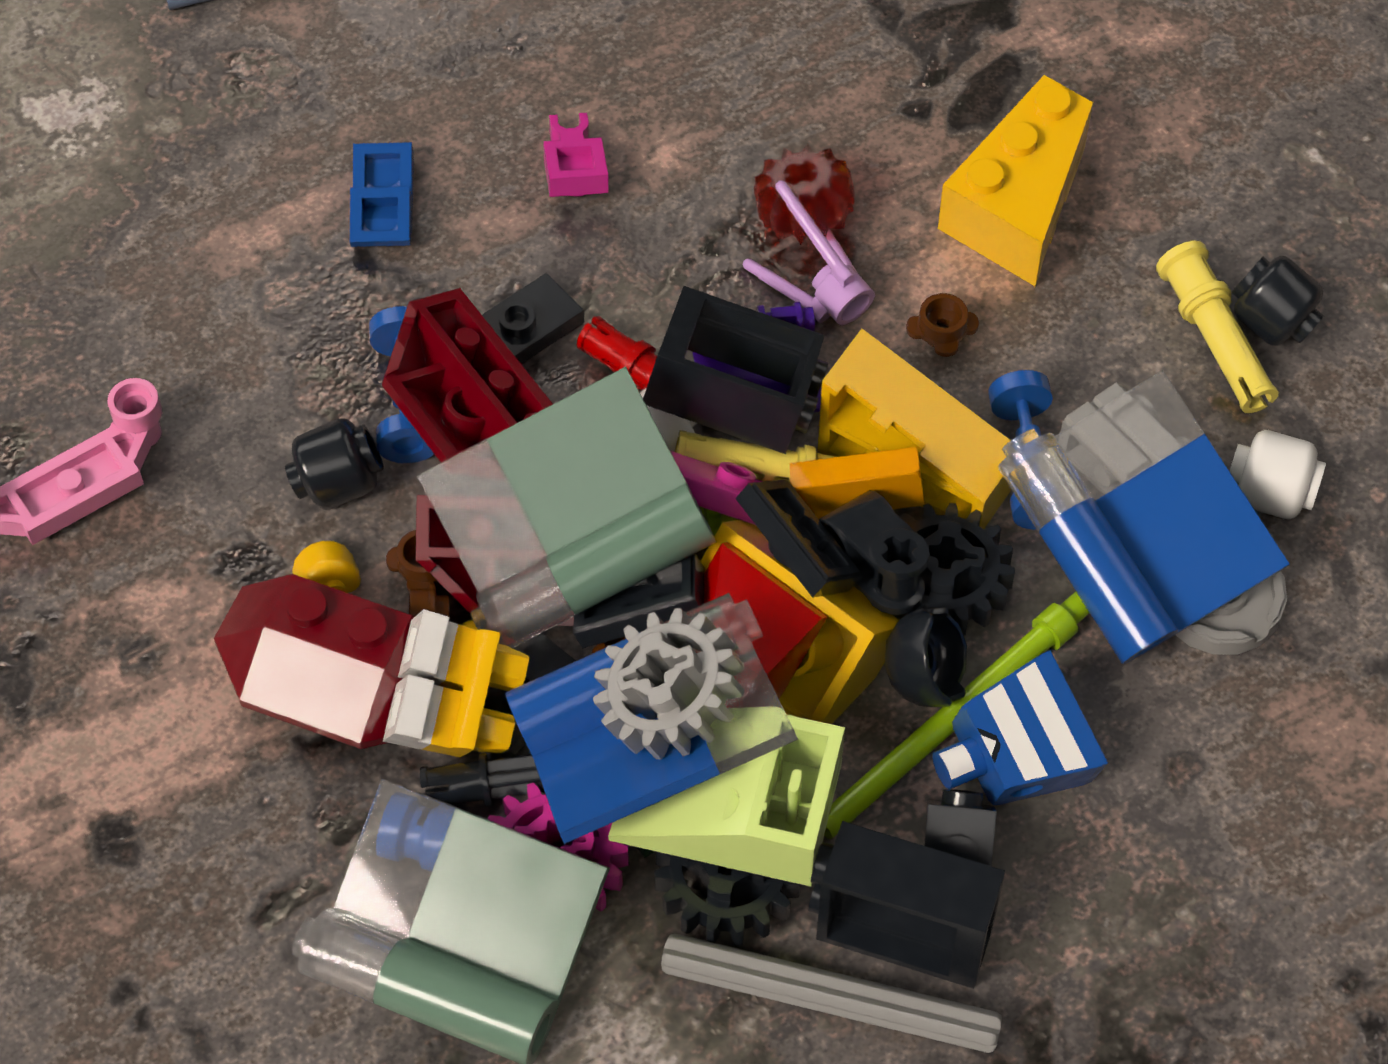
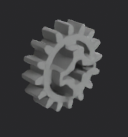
[593,608,745,759]

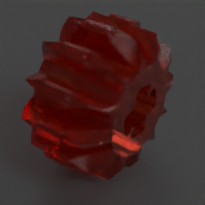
[754,144,856,245]

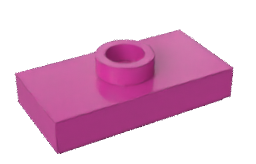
[671,451,764,524]

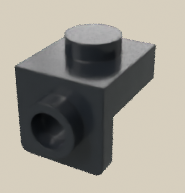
[924,789,997,866]

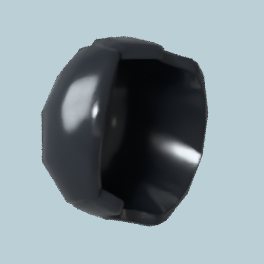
[885,607,967,707]

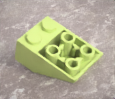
[608,712,845,887]

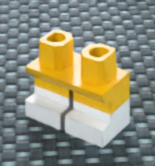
[383,609,530,758]

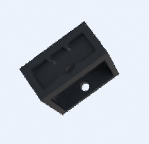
[643,286,829,454]
[808,821,1005,989]

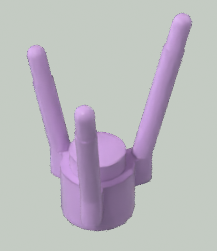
[743,180,875,325]

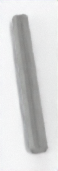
[661,933,1002,1053]

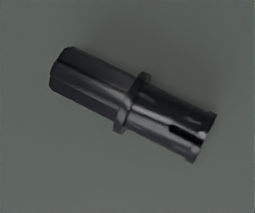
[420,753,545,808]

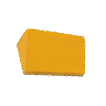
[790,447,925,519]

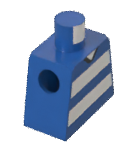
[932,650,1108,805]

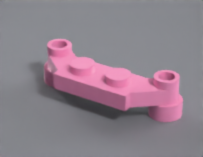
[0,378,162,545]

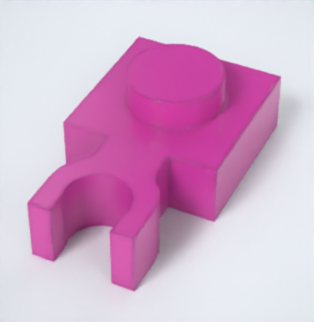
[543,113,608,197]

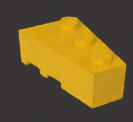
[938,75,1093,287]
[818,328,1022,529]

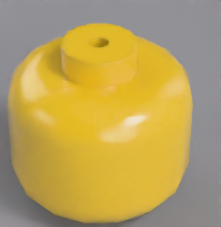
[292,541,361,593]

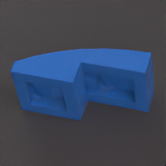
[350,142,414,247]

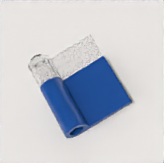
[998,370,1289,664]
[505,593,798,844]

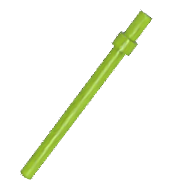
[824,591,1089,839]

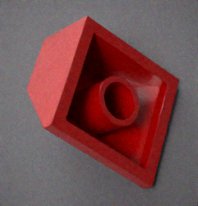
[679,542,828,714]

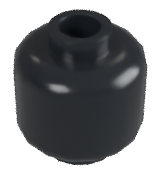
[1231,256,1324,346]
[285,418,384,510]

